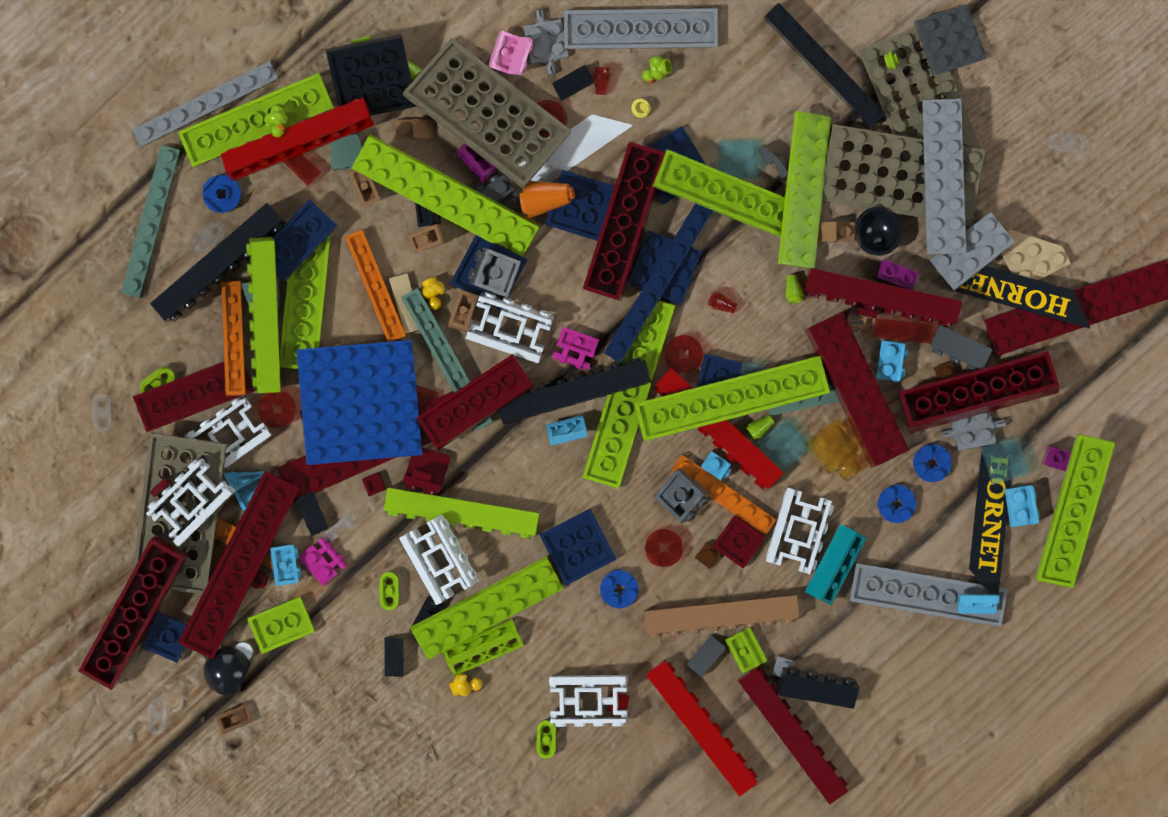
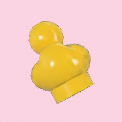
[422,277,445,310]
[449,674,483,697]

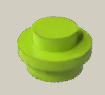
[884,51,900,70]

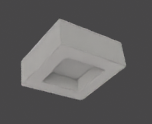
[772,656,796,677]

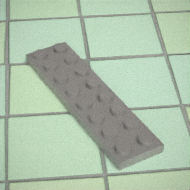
[564,8,718,50]
[922,99,966,255]
[849,563,1008,627]

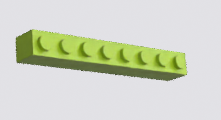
[246,237,281,393]
[384,487,539,539]

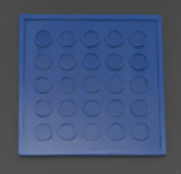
[297,340,422,465]

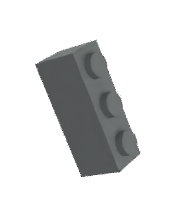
[929,325,993,371]

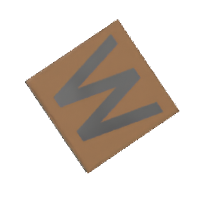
[847,306,867,330]

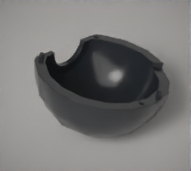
[856,206,902,256]
[203,646,251,695]

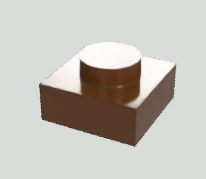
[933,361,957,381]
[695,542,721,569]

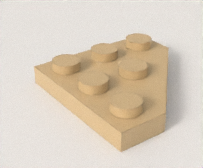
[1001,230,1071,280]

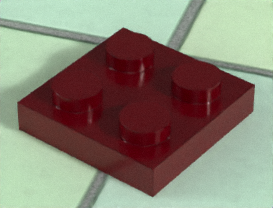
[712,515,766,569]

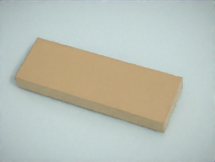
[389,273,419,334]

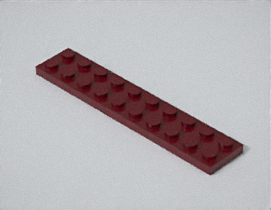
[983,260,1168,357]
[276,392,453,503]
[178,471,299,660]

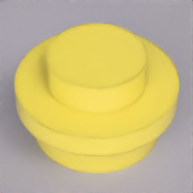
[631,98,651,118]

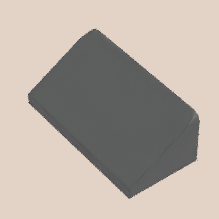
[687,635,726,677]

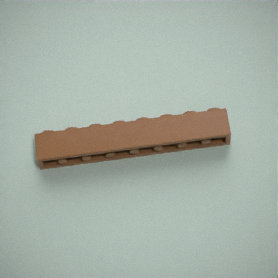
[644,594,799,637]

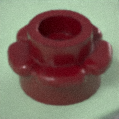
[251,570,268,589]

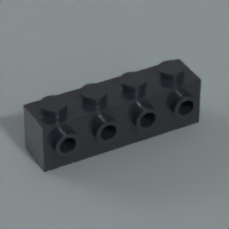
[777,666,860,709]

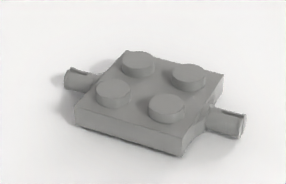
[523,9,569,75]
[940,412,1006,451]

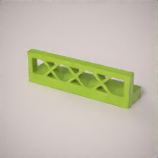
[443,619,524,676]

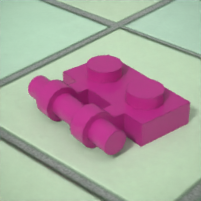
[552,327,599,370]
[299,536,347,586]

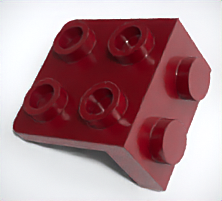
[402,447,450,496]

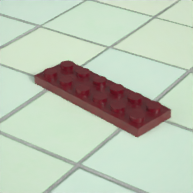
[417,354,534,450]
[133,362,255,433]

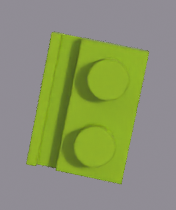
[724,627,767,674]

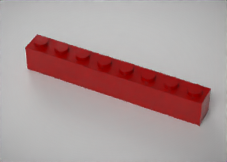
[221,98,374,181]
[655,368,783,489]
[645,659,758,797]

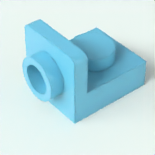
[701,451,732,480]

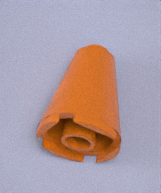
[520,180,575,218]

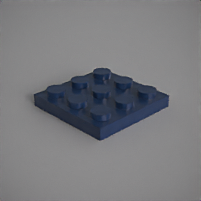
[648,126,706,205]
[545,170,615,241]
[628,230,702,305]
[450,235,528,310]
[539,508,617,586]

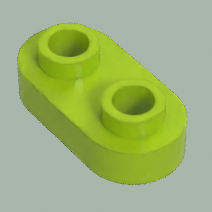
[139,366,175,393]
[379,572,399,610]
[536,720,556,759]

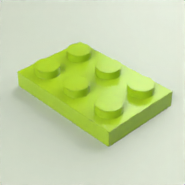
[247,596,316,654]

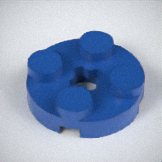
[203,175,242,214]
[913,444,952,482]
[877,485,916,523]
[600,570,638,608]

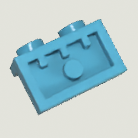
[876,341,908,382]
[546,415,588,446]
[1005,485,1040,527]
[270,544,301,586]
[958,594,999,614]

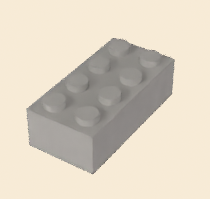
[930,212,1015,291]

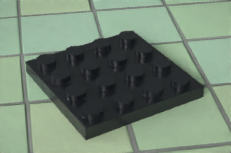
[326,34,417,116]

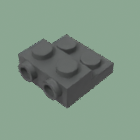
[474,174,522,213]
[468,247,521,298]
[654,468,710,523]

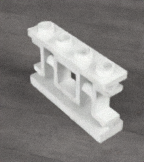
[465,291,554,363]
[184,397,273,469]
[146,458,235,547]
[765,487,834,574]
[399,514,479,605]
[549,675,628,727]

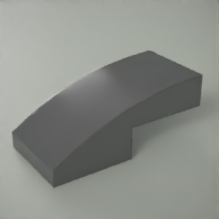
[758,146,788,179]

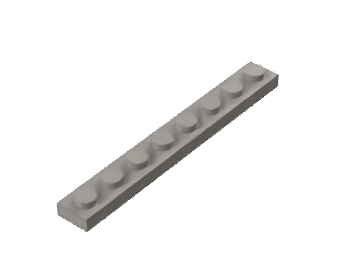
[133,61,279,147]

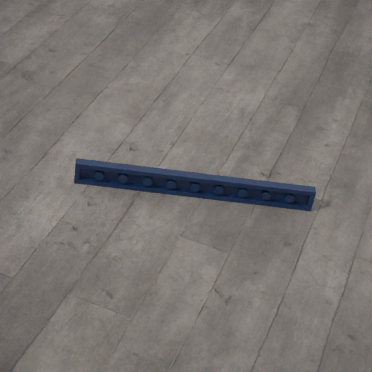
[604,204,713,363]

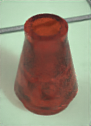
[593,67,612,95]
[708,291,738,314]

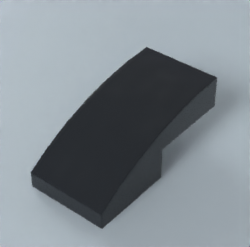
[295,491,329,536]

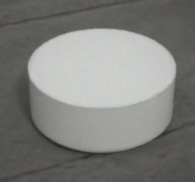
[235,642,253,659]

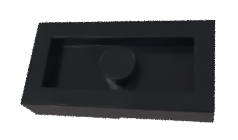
[409,597,444,632]

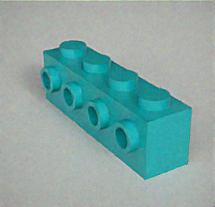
[805,524,867,606]

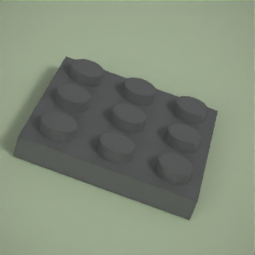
[914,4,987,76]

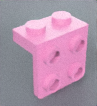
[488,31,533,75]

